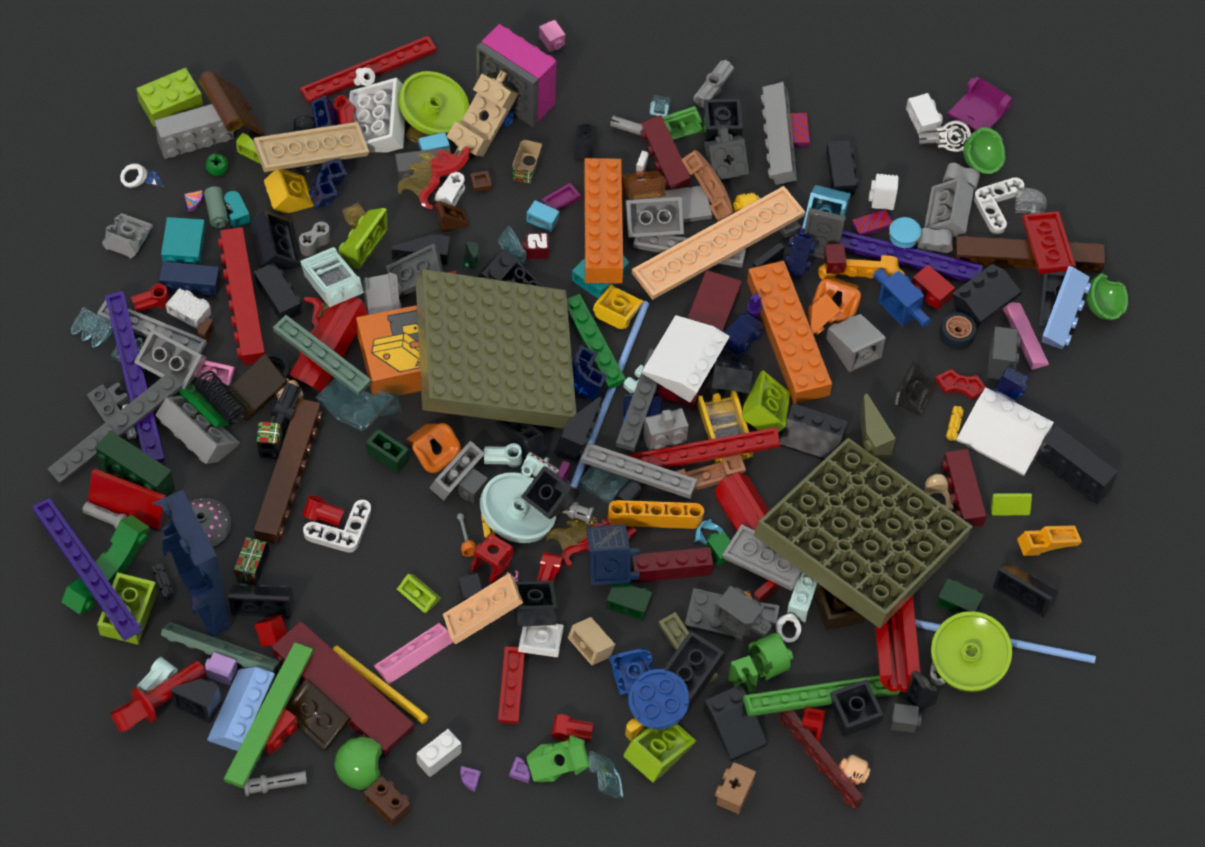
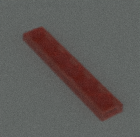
[780,710,863,809]

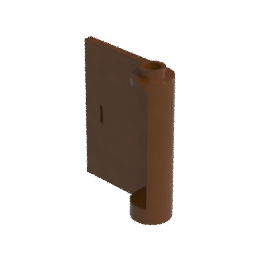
[199,71,265,136]

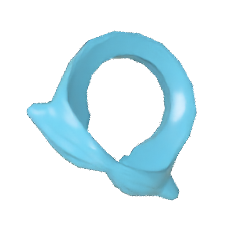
[694,519,723,546]

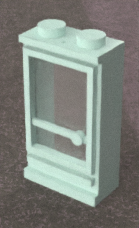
[300,247,364,307]

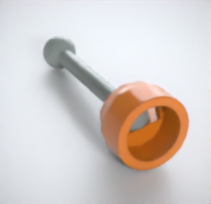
[457,513,476,557]

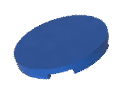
[628,669,690,730]

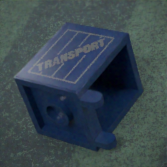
[586,524,640,585]

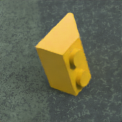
[264,169,314,213]

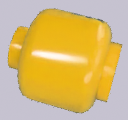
[733,192,760,212]

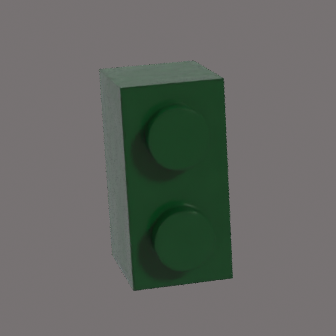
[366,429,409,474]
[936,578,984,615]
[606,583,652,621]

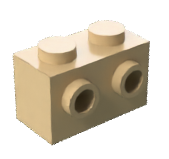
[568,617,615,665]

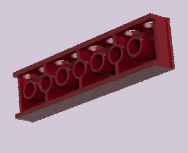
[658,270,742,411]
[272,621,414,758]

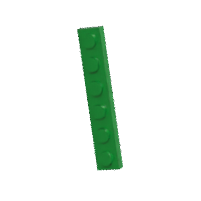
[567,294,626,389]

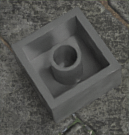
[987,327,1020,381]

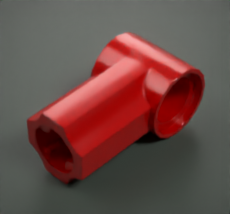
[333,95,356,125]
[130,284,170,312]
[303,495,344,526]
[536,552,564,583]
[552,714,594,741]

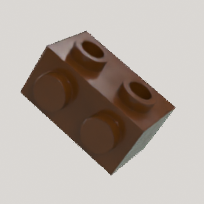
[364,776,411,827]

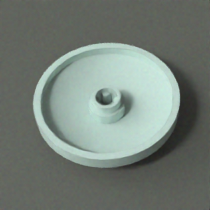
[480,473,556,543]

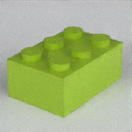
[136,68,203,127]
[97,573,158,645]

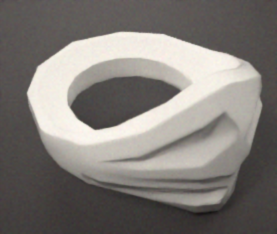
[120,164,148,188]
[776,613,801,643]

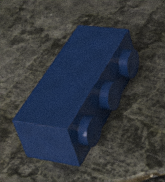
[159,261,220,296]

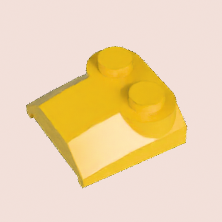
[593,285,644,329]

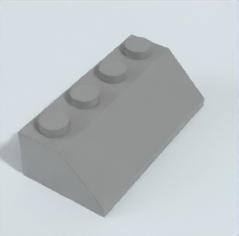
[156,396,240,464]

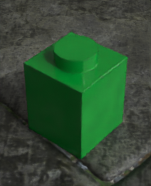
[705,531,731,566]

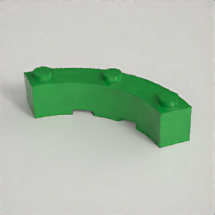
[62,515,150,615]

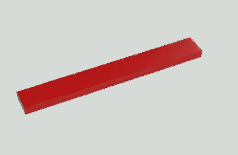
[300,36,437,104]
[626,427,781,468]

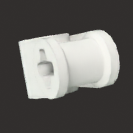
[435,172,465,206]

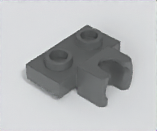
[86,383,130,422]

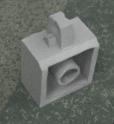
[643,408,688,451]

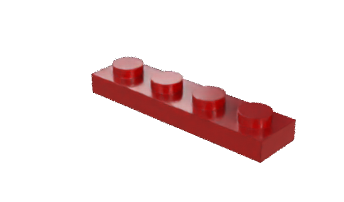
[498,646,525,724]

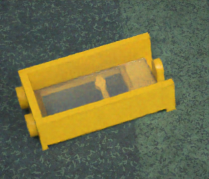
[697,391,753,464]

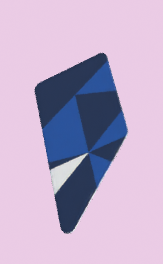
[135,170,164,186]

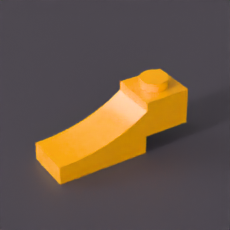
[1017,526,1082,556]

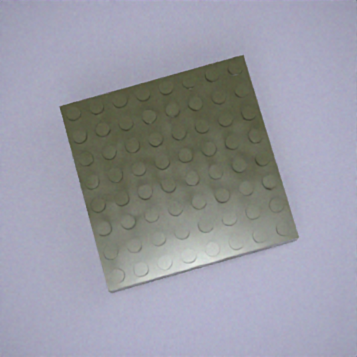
[416,269,576,429]
[754,438,973,628]

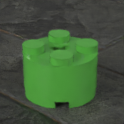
[748,632,793,680]

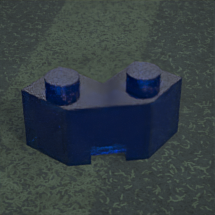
[308,158,347,209]
[572,345,608,401]
[994,367,1028,402]

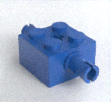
[873,268,931,328]

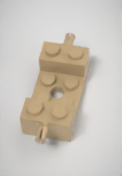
[447,70,518,157]

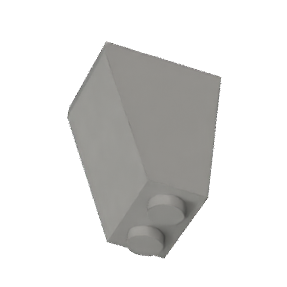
[826,314,886,372]

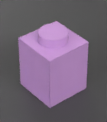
[204,652,238,686]

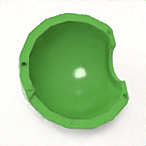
[963,127,1006,174]
[1086,274,1128,320]
[335,737,382,790]

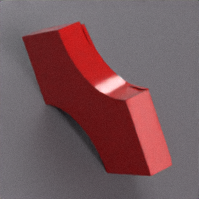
[935,369,987,401]

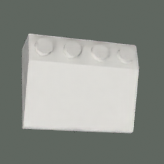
[349,77,405,152]
[641,315,730,402]
[956,388,1054,476]

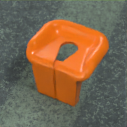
[813,277,861,323]
[405,423,461,473]

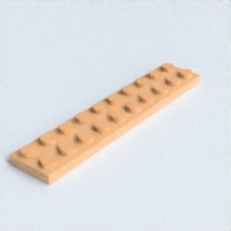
[632,186,805,300]

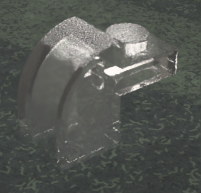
[1015,187,1047,214]

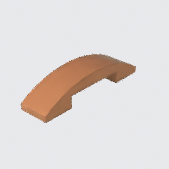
[682,150,733,222]
[675,455,746,490]

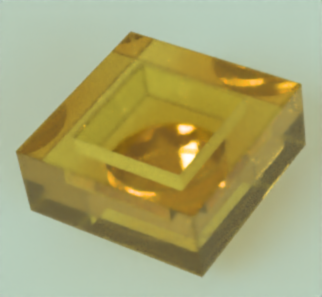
[406,125,428,144]
[342,203,366,227]

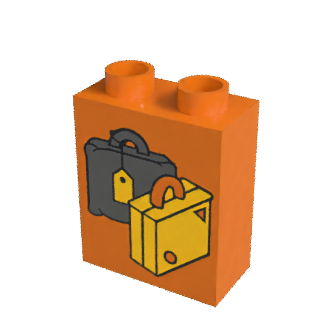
[356,305,421,400]

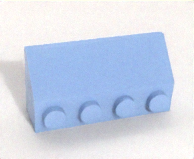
[1042,266,1091,350]
[207,667,276,751]

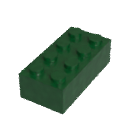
[95,431,175,497]

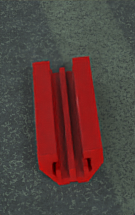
[289,297,368,393]
[714,472,769,532]
[875,596,920,692]

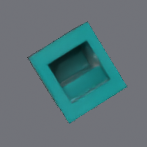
[224,191,250,229]

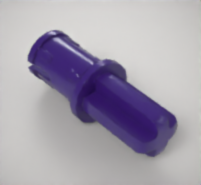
[747,294,762,322]

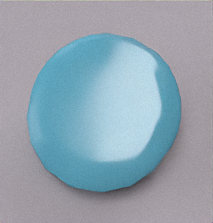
[889,217,921,248]

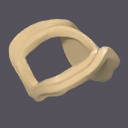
[924,474,953,511]

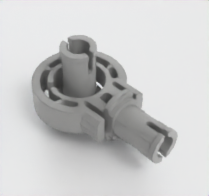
[919,120,971,152]

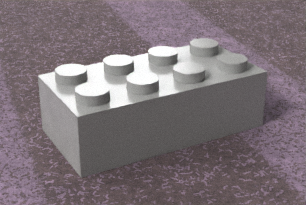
[154,104,234,159]

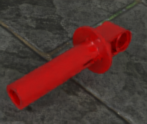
[110,661,206,732]

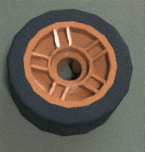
[940,312,977,349]

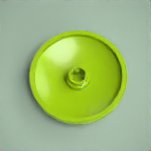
[398,71,469,135]
[931,611,1012,692]

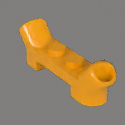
[818,255,905,280]

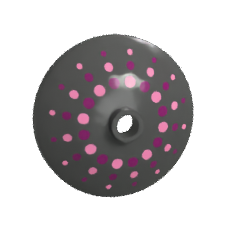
[189,497,232,549]

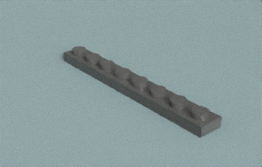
[47,372,182,485]

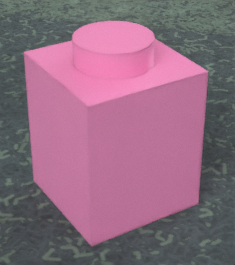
[539,20,565,52]

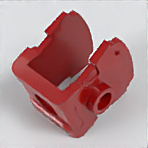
[471,534,513,584]

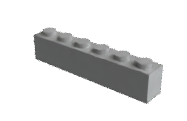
[761,82,797,185]

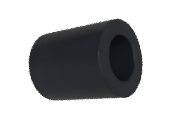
[614,480,643,501]

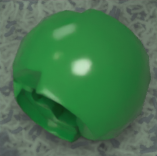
[205,153,229,176]

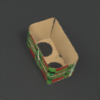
[513,140,542,183]

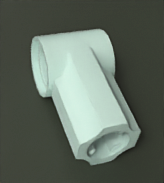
[484,443,523,468]
[137,657,178,694]

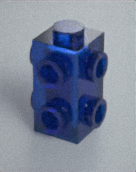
[784,232,816,277]

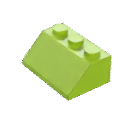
[338,208,388,270]

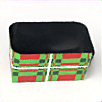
[257,422,283,459]
[234,537,269,584]

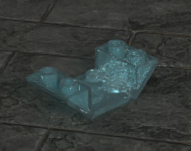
[316,378,395,431]

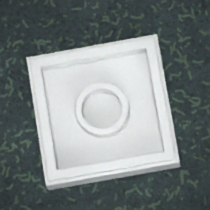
[518,624,564,657]

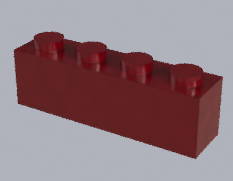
[640,115,691,190]
[941,449,986,527]
[631,547,713,583]

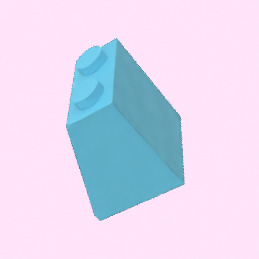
[803,185,851,229]

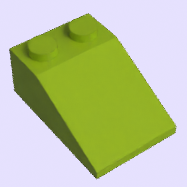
[742,370,790,432]
[623,724,696,783]

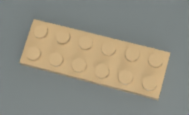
[253,122,369,172]

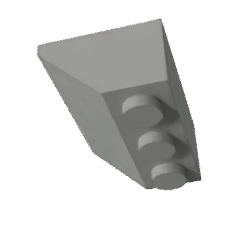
[924,177,974,237]
[625,197,684,237]
[134,329,207,389]

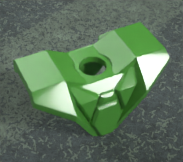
[527,736,591,782]

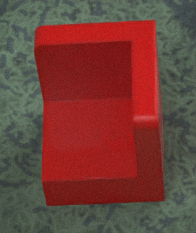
[254,615,287,647]
[801,707,825,741]

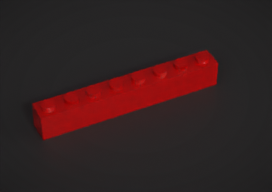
[218,227,265,365]

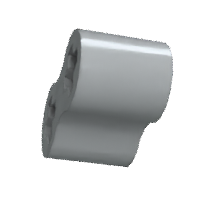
[943,163,981,192]
[299,222,330,256]
[918,228,953,253]

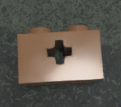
[715,762,756,814]

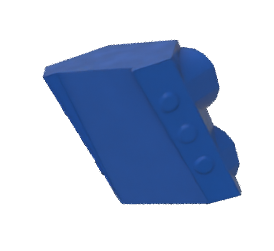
[609,648,653,695]

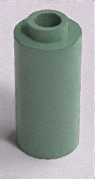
[204,187,229,228]

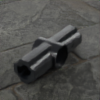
[269,382,302,433]

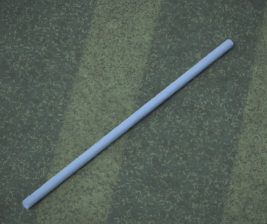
[570,301,649,489]
[915,619,1096,663]

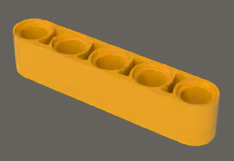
[607,500,704,529]

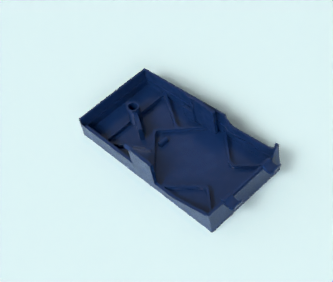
[153,490,230,637]

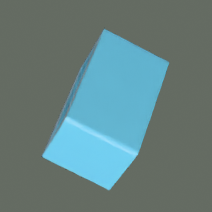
[418,132,450,151]
[526,201,560,232]

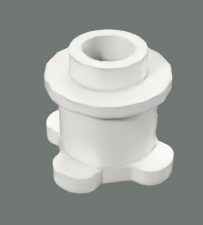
[354,68,375,87]

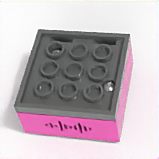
[476,24,556,127]

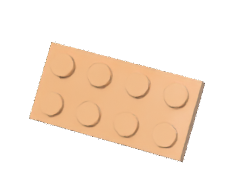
[443,573,523,644]

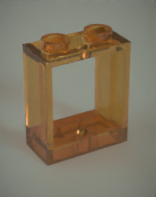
[622,171,666,200]

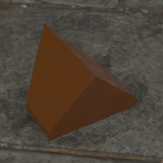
[432,201,469,232]

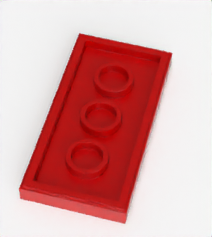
[1022,211,1076,274]
[88,469,166,530]

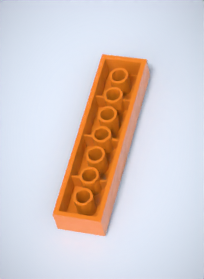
[584,158,623,283]
[747,261,832,404]

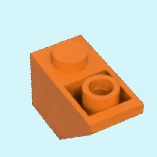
[808,293,841,335]

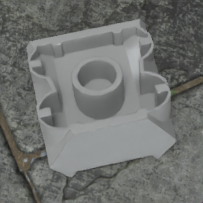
[102,213,153,259]
[363,272,402,315]

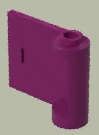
[947,76,1014,131]

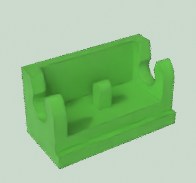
[662,106,702,141]
[728,656,758,693]

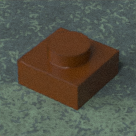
[470,171,492,192]
[197,317,214,342]

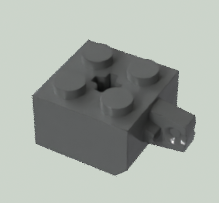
[704,125,749,180]
[714,585,772,637]

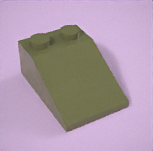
[860,393,896,461]

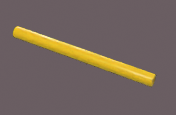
[332,645,429,724]

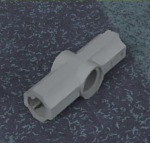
[693,60,734,108]

